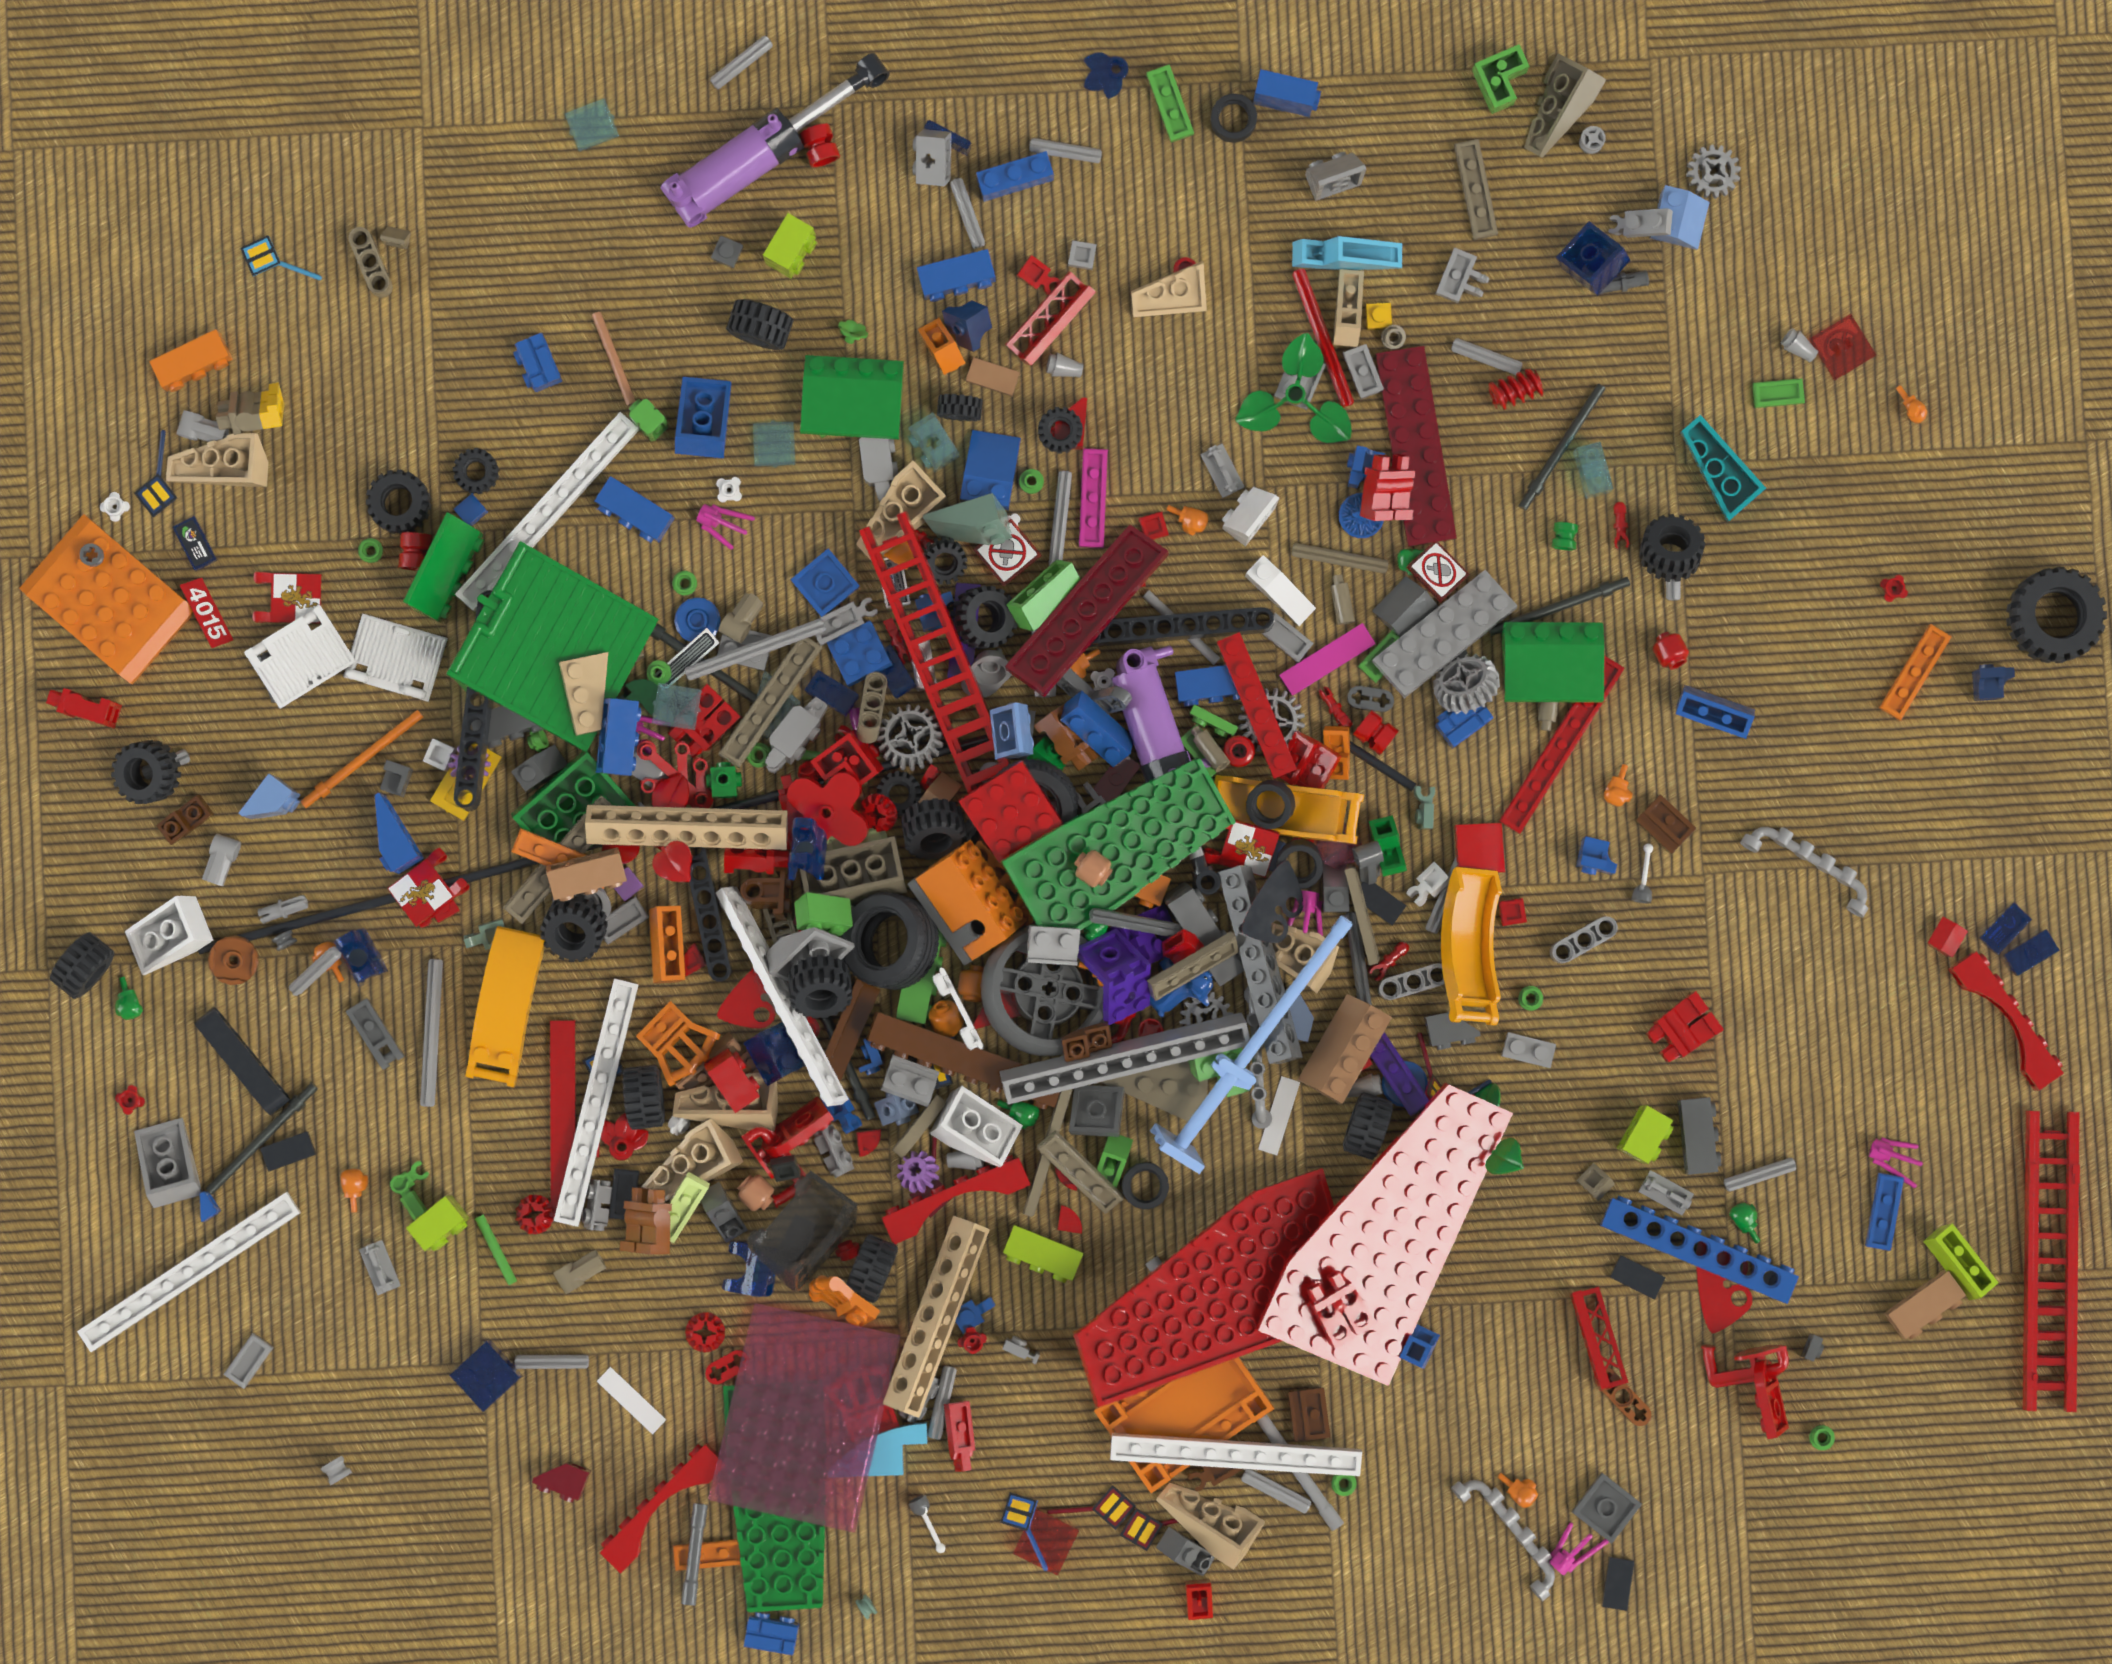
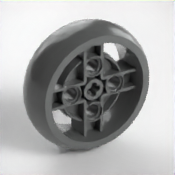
[981,923,1105,1056]

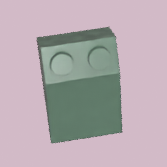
[923,493,1012,545]

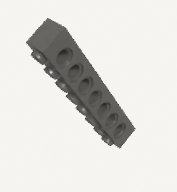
[1218,865,1303,1064]

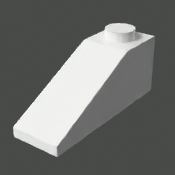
[1245,555,1316,626]

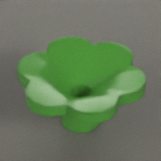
[838,320,868,344]

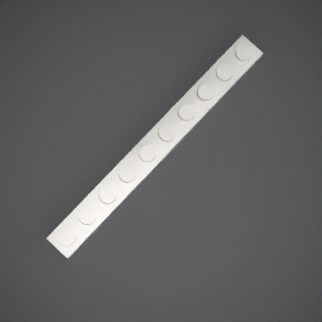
[455,412,639,612]
[716,887,849,1107]
[554,979,639,1227]
[77,1192,301,1352]
[1110,1433,1362,1476]

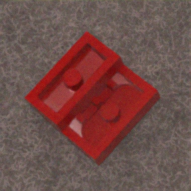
[1280,731,1342,789]
[1454,823,1505,873]

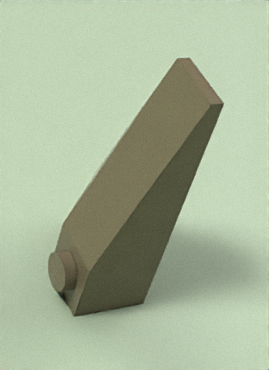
[1524,53,1606,158]

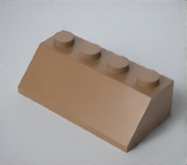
[1297,994,1392,1105]

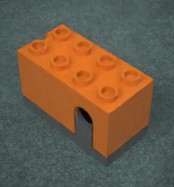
[908,839,1027,966]

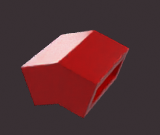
[1928,917,1968,958]
[1162,929,1204,964]

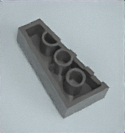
[1163,881,1244,986]

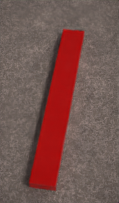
[1498,655,1625,835]
[550,1020,576,1220]

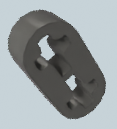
[1347,686,1394,713]

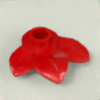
[601,1113,649,1161]

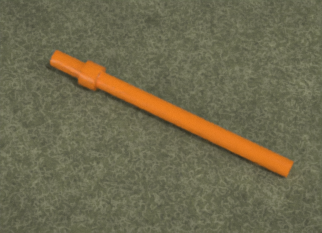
[300,710,424,808]

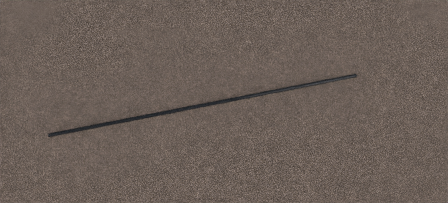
[198,734,988,955]

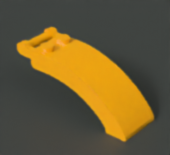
[1214,775,1364,844]
[1441,867,1502,1026]
[466,926,545,1088]

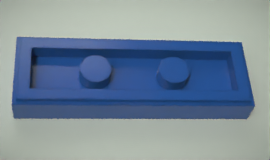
[1865,1173,1904,1251]

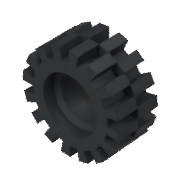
[937,394,983,422]
[1038,407,1083,454]
[453,448,500,495]
[923,536,967,585]
[876,771,922,817]

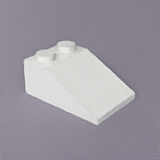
[1222,487,1279,546]
[125,896,213,975]
[929,1086,1023,1167]

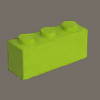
[1923,1223,1999,1300]
[1003,1225,1083,1283]

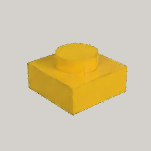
[1366,303,1392,330]

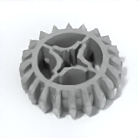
[1433,654,1500,715]
[1238,688,1305,752]
[877,704,944,771]

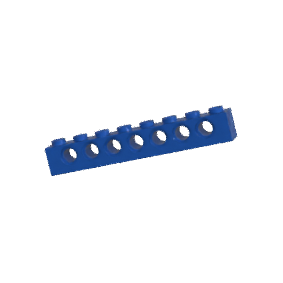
[1600,1195,1799,1304]

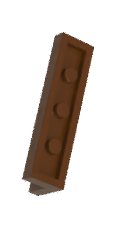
[825,978,880,1081]

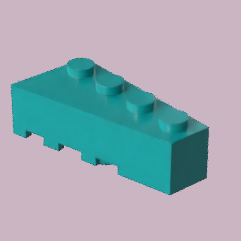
[1680,414,1766,522]

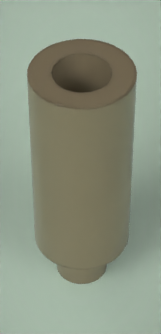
[1330,574,1355,625]
[1538,702,1558,731]
[1191,726,1230,772]

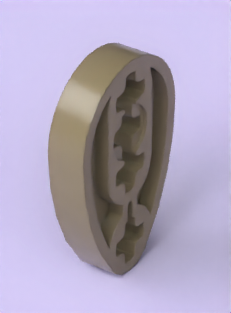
[892,1094,946,1158]

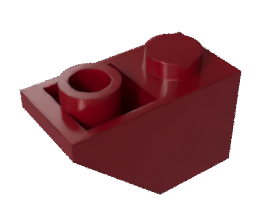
[532,1462,592,1503]

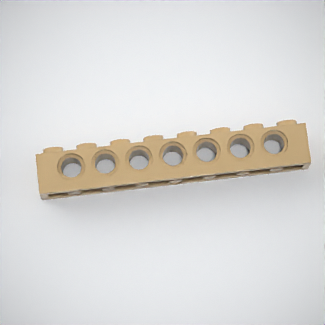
[585,805,788,850]
[883,1216,990,1418]

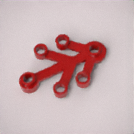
[636,739,713,808]

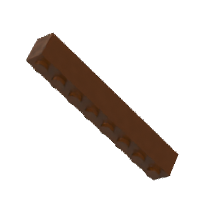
[866,1012,1060,1110]

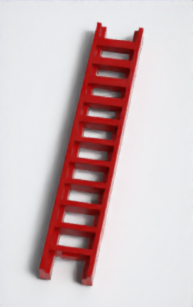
[859,511,1011,794]
[2023,1111,2080,1412]

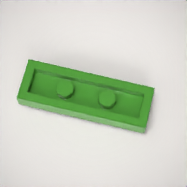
[1146,64,1194,143]

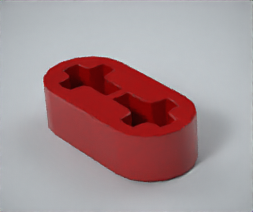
[705,1350,750,1385]

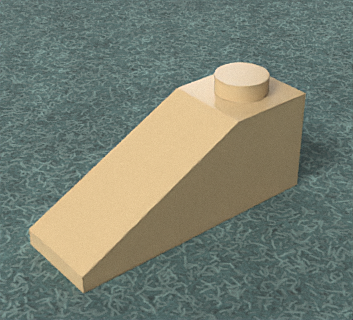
[1333,269,1364,347]

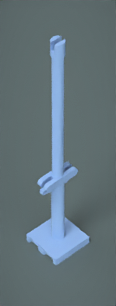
[1150,915,1353,1174]

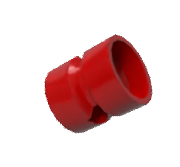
[800,123,840,168]
[398,532,433,571]
[1352,710,1399,756]

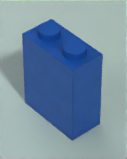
[1253,69,1321,117]

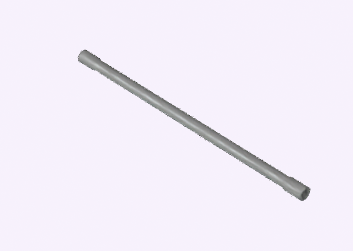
[1145,1256,1344,1531]

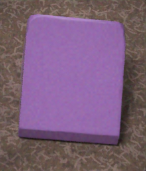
[614,866,644,902]

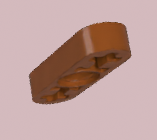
[1593,1367,1651,1426]

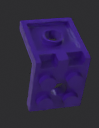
[1105,904,1173,964]
[1077,928,1151,1025]

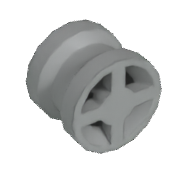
[1579,126,1606,154]
[320,1456,352,1486]

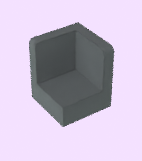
[380,760,413,797]

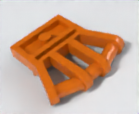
[636,1001,721,1087]
[809,1275,880,1327]

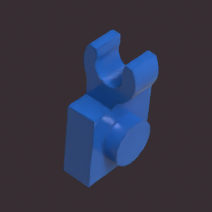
[822,1090,862,1134]
[956,1297,996,1334]

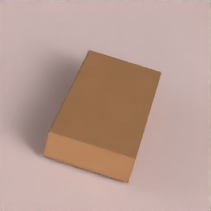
[966,357,1020,397]

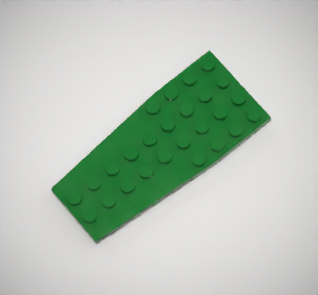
[1001,758,1236,930]
[723,1380,827,1612]

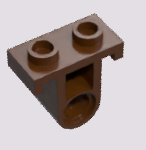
[740,867,793,921]

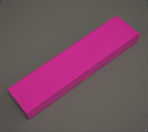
[1079,449,1108,548]
[1279,623,1376,696]

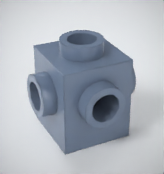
[874,1093,919,1126]

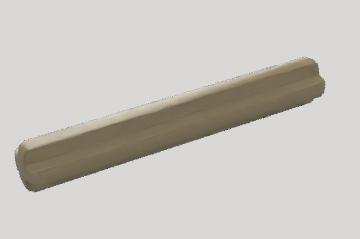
[1291,543,1389,574]

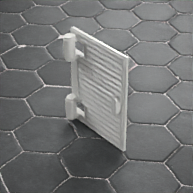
[244,605,356,709]
[343,614,448,702]
[933,968,984,1050]

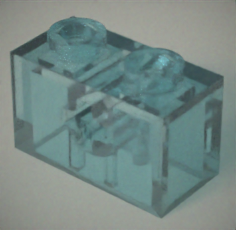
[907,412,960,472]
[1573,441,1614,499]

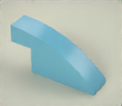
[1292,236,1402,270]
[828,1422,928,1478]

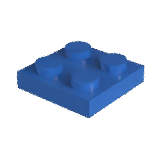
[790,548,860,617]
[827,620,893,687]

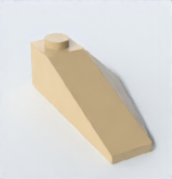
[166,433,269,487]
[856,460,949,560]
[1233,923,1339,994]
[673,1073,778,1131]
[641,1119,743,1203]
[1157,1483,1265,1570]

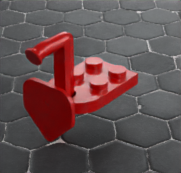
[741,1096,834,1209]
[1701,1345,1789,1439]

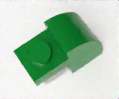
[1369,815,1407,877]

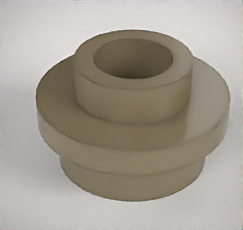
[1381,324,1406,349]

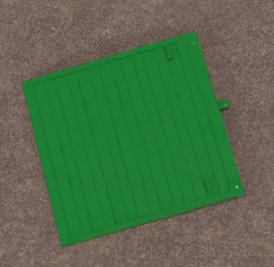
[446,541,659,752]

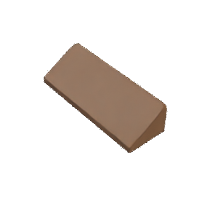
[675,1032,744,1091]

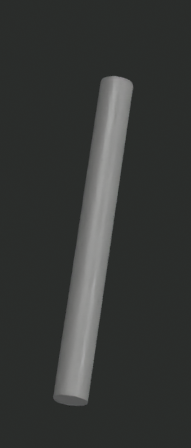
[1143,590,1220,665]

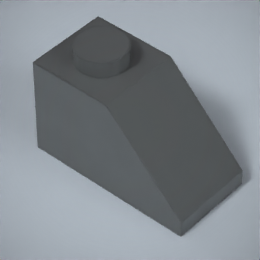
[511,745,568,794]
[1322,863,1349,913]

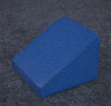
[454,493,488,526]
[200,1191,221,1222]

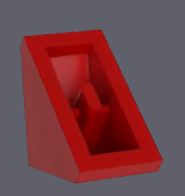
[1185,1579,1213,1620]

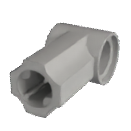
[176,410,229,442]
[202,833,241,886]

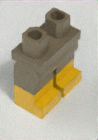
[216,382,284,435]

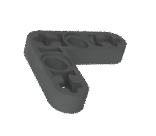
[1057,669,1132,713]

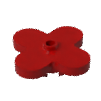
[787,771,869,851]

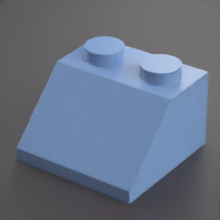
[1650,185,1709,250]
[990,703,1034,759]
[239,774,300,820]

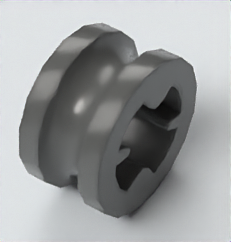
[80,543,104,567]
[272,930,297,951]

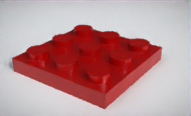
[959,760,1063,864]

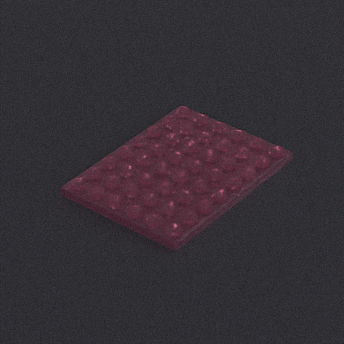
[708,1303,901,1533]

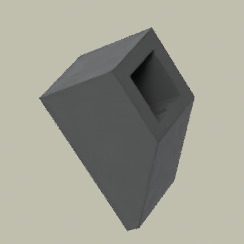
[1424,1012,1481,1050]
[701,1182,748,1243]
[1156,1527,1215,1576]

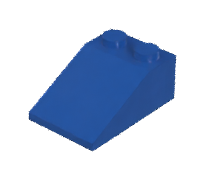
[675,377,732,458]
[960,430,1021,511]
[375,793,425,874]

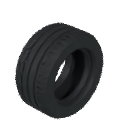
[993,759,1078,823]
[841,892,939,990]

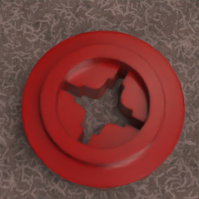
[859,794,897,833]
[515,1194,554,1234]
[685,1312,725,1353]

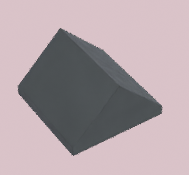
[1371,576,1439,637]

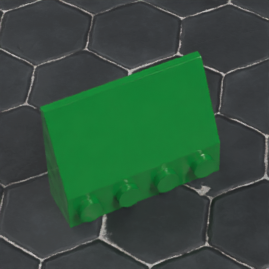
[800,355,904,440]
[403,512,484,623]
[1501,622,1604,702]
[511,751,635,848]

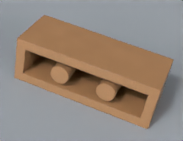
[546,847,627,901]
[1883,1270,1966,1340]

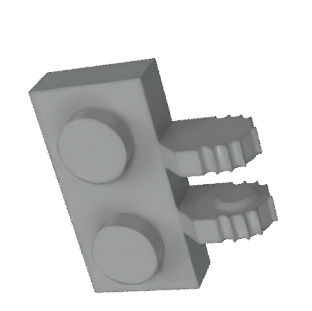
[1436,247,1489,303]

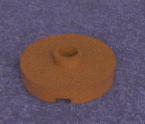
[208,935,259,985]

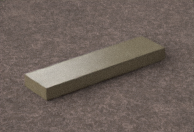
[1454,139,1498,240]
[1345,864,1380,965]
[1147,932,1239,1001]
[1037,1130,1124,1214]

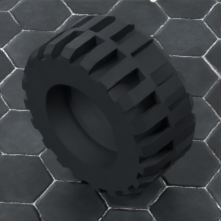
[2006,567,2107,664]

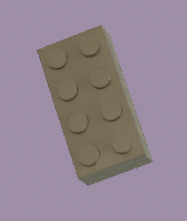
[798,836,907,905]

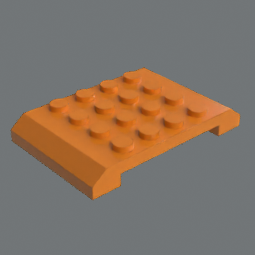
[19,514,194,685]
[1094,1357,1274,1493]

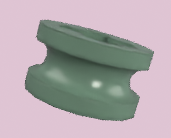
[855,1594,878,1620]

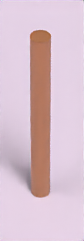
[592,312,635,406]

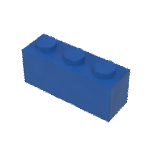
[976,151,1054,202]
[917,249,996,302]
[594,476,675,543]
[1174,665,1240,707]
[1675,685,1755,739]
[1061,690,1133,767]
[596,698,641,776]

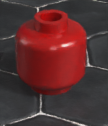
[1652,632,1689,670]
[1222,735,1255,768]

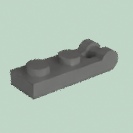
[345,998,405,1070]

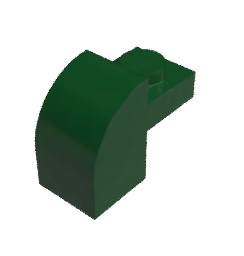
[618,679,672,717]

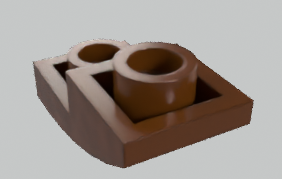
[156,795,214,845]
[1061,1021,1112,1062]

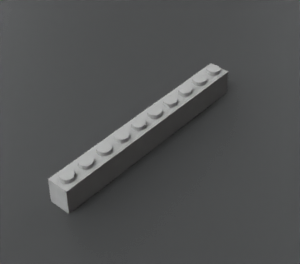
[999,1013,1250,1104]

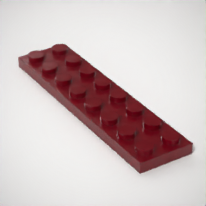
[1375,346,1457,547]
[1005,525,1169,697]

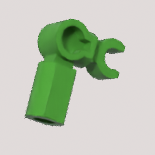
[390,1161,430,1220]

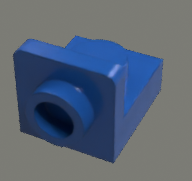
[858,1039,884,1076]

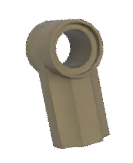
[718,593,763,643]
[553,1250,607,1295]

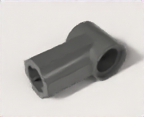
[1352,840,1384,885]

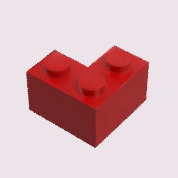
[810,729,884,785]
[704,1048,761,1113]

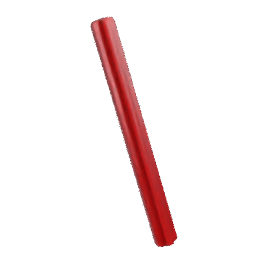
[1292,268,1354,408]

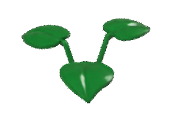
[1235,333,1352,443]
[1474,1083,1524,1175]

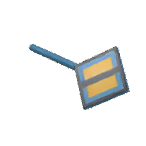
[240,235,322,280]

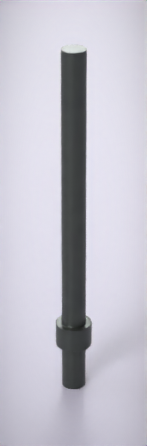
[1518,383,1606,511]
[1489,577,1630,636]
[650,624,758,703]
[820,1016,876,1120]
[206,1082,318,1195]

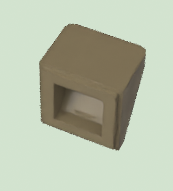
[380,227,411,249]
[1576,1163,1615,1201]

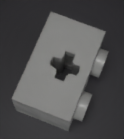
[913,129,951,186]

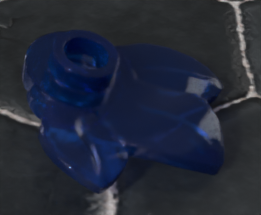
[1084,52,1129,99]

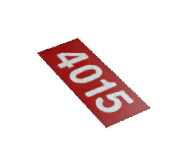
[179,577,234,649]

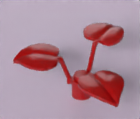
[602,775,692,882]

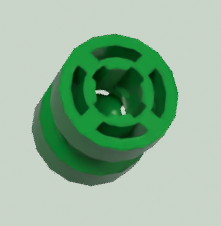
[1551,522,1579,551]

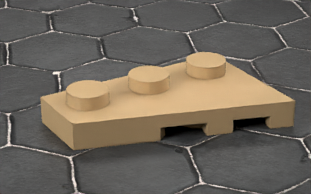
[1131,261,1207,317]
[559,652,608,736]

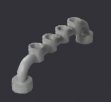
[1740,827,1869,918]
[1244,986,1272,1129]
[1451,1480,1555,1602]

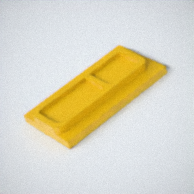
[430,744,502,821]

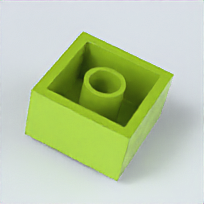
[763,213,817,279]
[1616,1105,1674,1164]
[406,1195,470,1252]

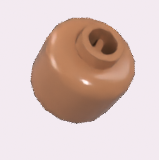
[1074,850,1113,887]
[737,1174,774,1211]

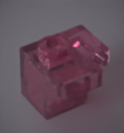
[1316,823,1362,870]

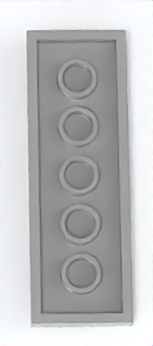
[1372,570,1517,699]

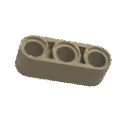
[348,227,393,298]
[856,672,887,743]

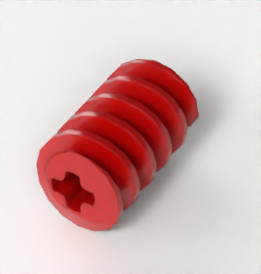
[1488,368,1543,410]

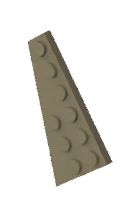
[1061,1055,1208,1128]

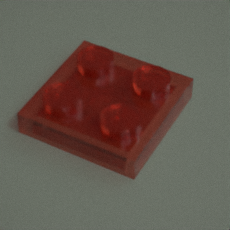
[1013,1508,1080,1576]

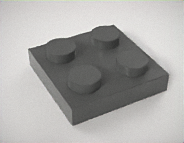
[1069,1085,1125,1137]
[1571,1472,1642,1544]

